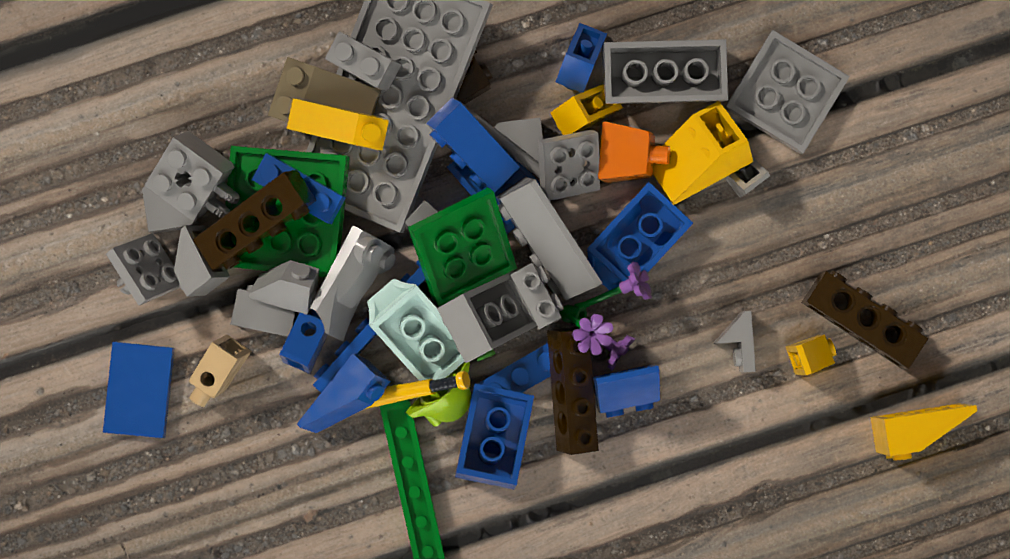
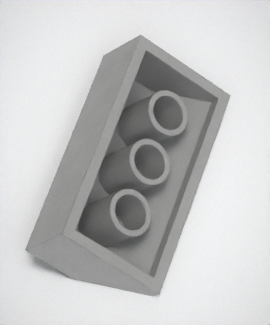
[602,39,728,104]
[496,177,602,300]

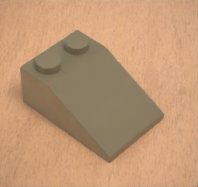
[268,57,382,148]

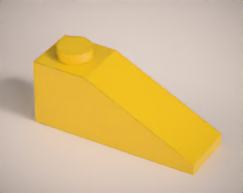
[286,98,389,151]

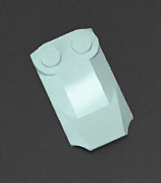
[367,278,465,381]

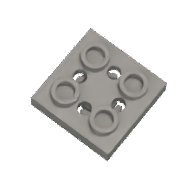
[538,129,600,201]
[106,233,180,306]

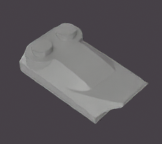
[310,226,396,341]

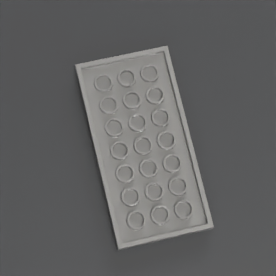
[306,0,493,233]

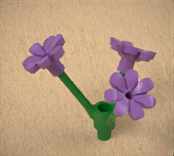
[560,262,652,371]

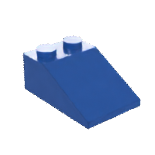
[593,365,660,418]
[455,383,534,490]

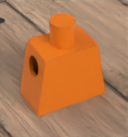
[598,122,671,183]

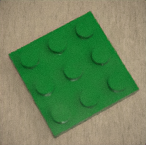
[408,188,517,308]

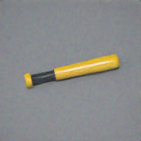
[365,371,470,409]

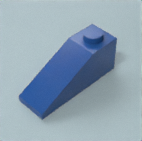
[297,353,391,433]

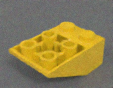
[653,101,754,205]

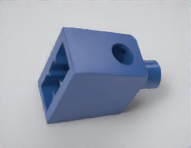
[279,309,328,374]

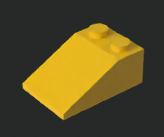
[870,403,977,461]

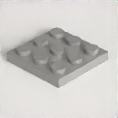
[725,30,850,155]

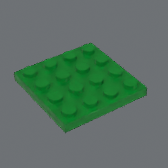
[225,146,350,277]

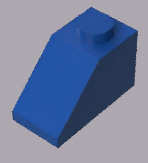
[556,23,607,93]

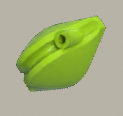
[406,362,471,427]

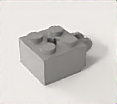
[144,131,240,221]

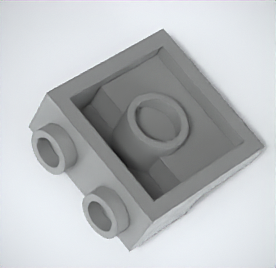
[510,263,564,329]

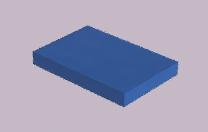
[103,342,175,438]

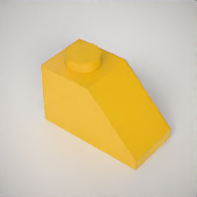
[550,84,623,135]
[785,334,836,376]

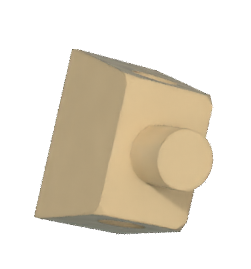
[189,335,252,407]

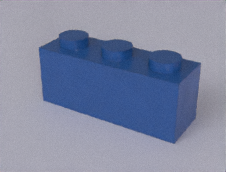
[426,98,520,193]

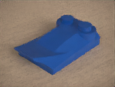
[587,182,693,290]

